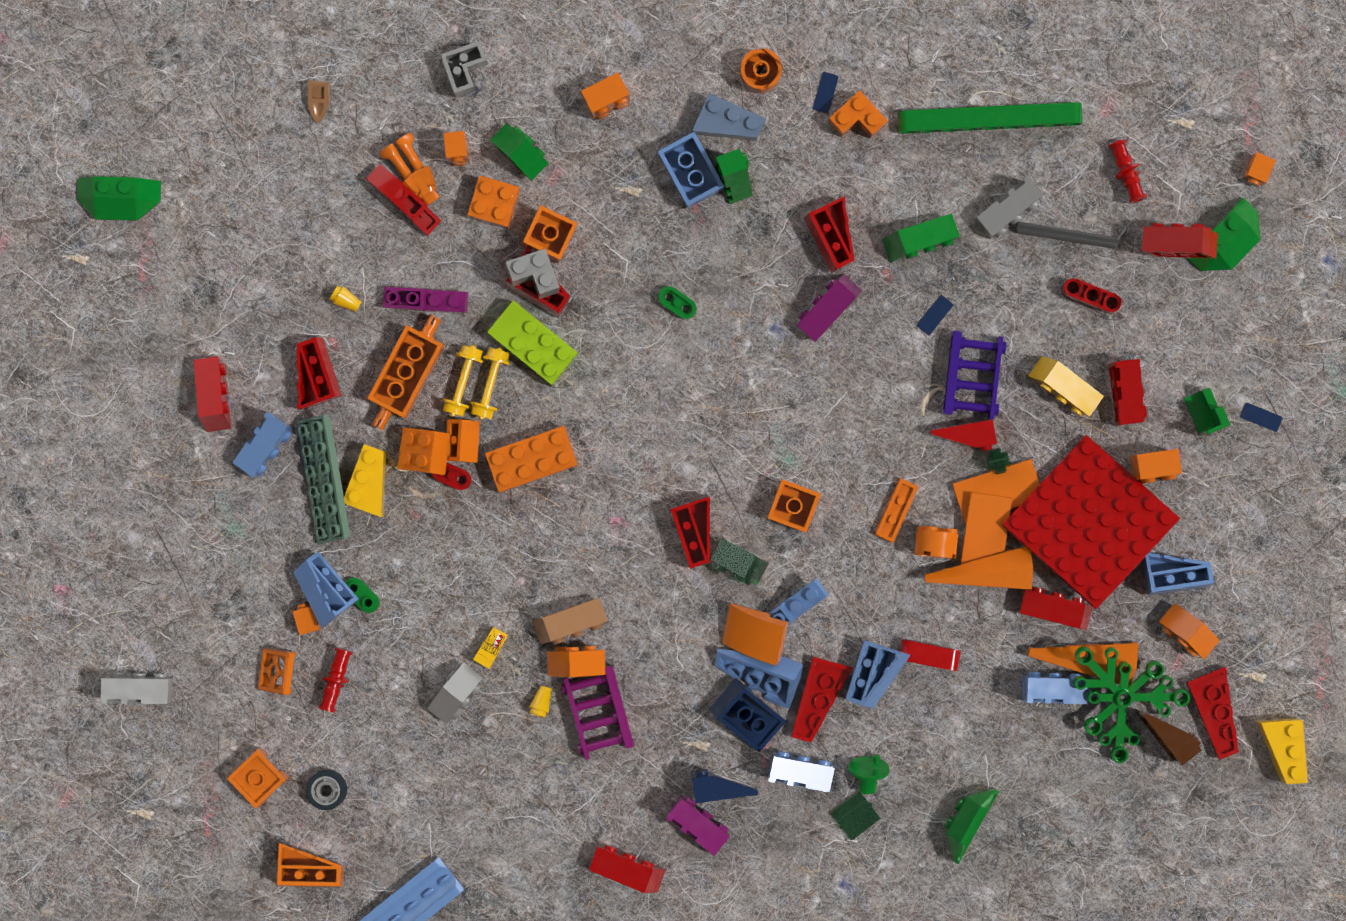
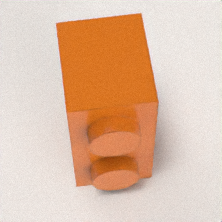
[443,131,470,166]
[447,419,480,463]

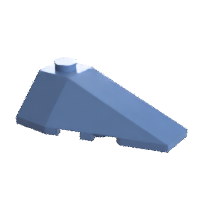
[715,649,803,709]

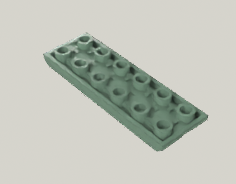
[297,415,350,544]

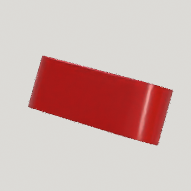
[1061,278,1122,314]
[900,639,961,671]

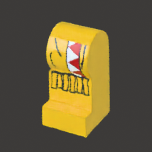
[473,627,508,669]

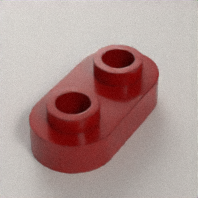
[432,462,472,490]

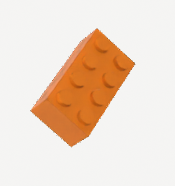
[485,426,578,493]

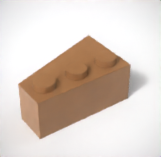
[532,598,608,645]

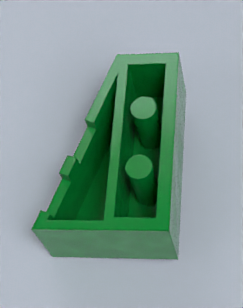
[882,213,960,263]

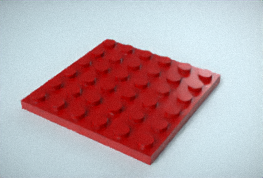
[1002,435,1181,610]

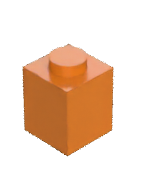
[1243,152,1276,187]
[292,603,322,635]

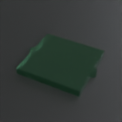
[831,792,881,840]

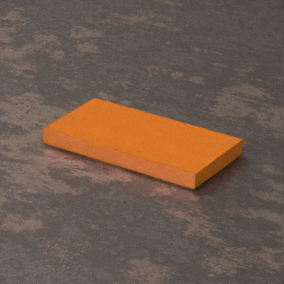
[952,459,1040,523]
[960,492,1012,564]

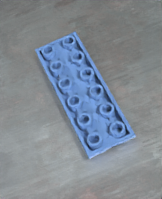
[359,857,465,921]

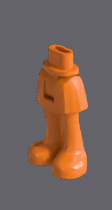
[378,132,440,206]

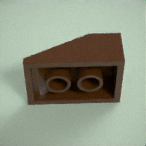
[1136,710,1202,766]

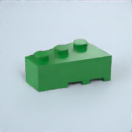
[715,148,753,204]

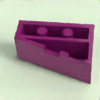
[797,274,862,342]
[666,795,730,856]

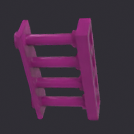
[561,665,634,760]

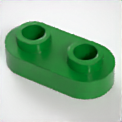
[659,286,696,319]
[345,578,380,613]

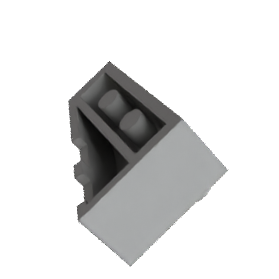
[975,175,1044,239]
[100,672,172,704]

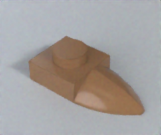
[308,80,330,123]

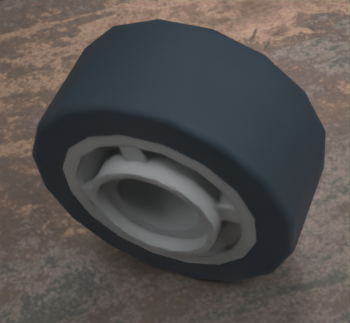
[306,770,347,810]

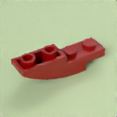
[366,164,441,236]

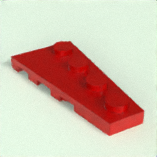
[791,656,853,743]
[1186,666,1239,760]

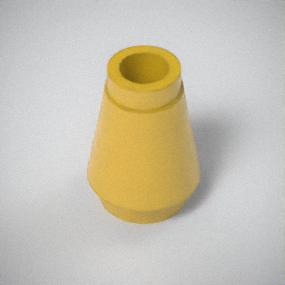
[329,285,362,312]
[529,686,552,718]

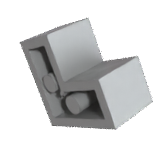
[440,41,488,97]
[505,249,560,299]
[427,662,483,724]

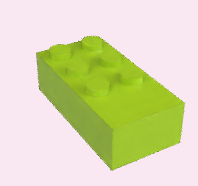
[487,300,579,386]

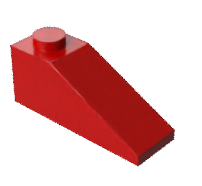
[929,419,997,451]

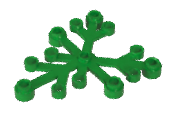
[1073,646,1190,763]

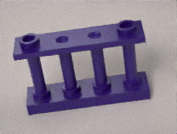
[942,331,1006,420]

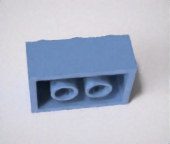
[658,132,724,209]

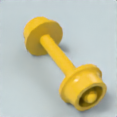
[442,344,483,417]
[470,346,510,420]

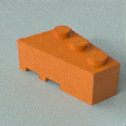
[277,843,344,887]

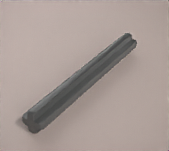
[1015,222,1118,249]

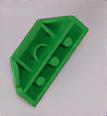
[77,176,161,221]
[1187,198,1261,271]
[944,788,999,864]

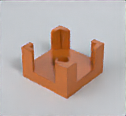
[227,748,290,809]

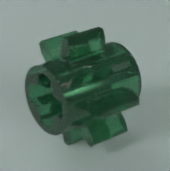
[986,448,1010,475]

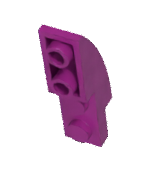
[383,287,469,313]

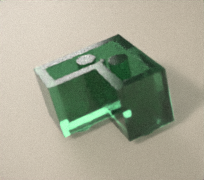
[710,538,769,585]

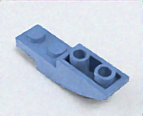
[769,578,829,625]

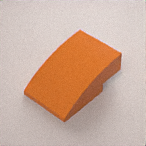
[722,603,788,665]

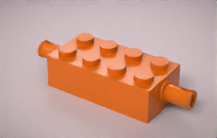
[367,314,445,430]

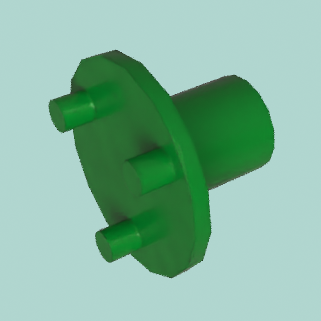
[848,754,890,794]

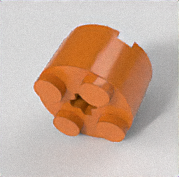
[740,48,782,94]
[914,526,958,559]

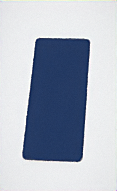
[813,72,839,113]
[917,295,953,335]
[1240,403,1283,432]

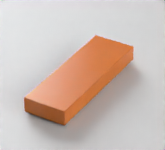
[874,478,919,543]

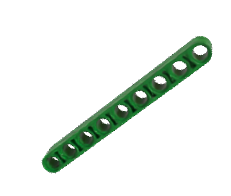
[898,102,1083,134]

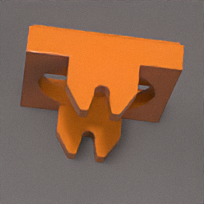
[258,648,296,695]

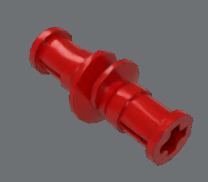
[1108,139,1147,204]
[318,647,353,713]

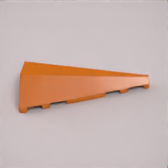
[924,546,1033,589]
[1027,642,1139,686]

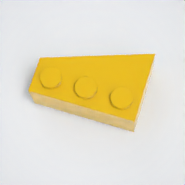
[1028,356,1104,417]
[344,444,386,517]
[1256,718,1308,784]

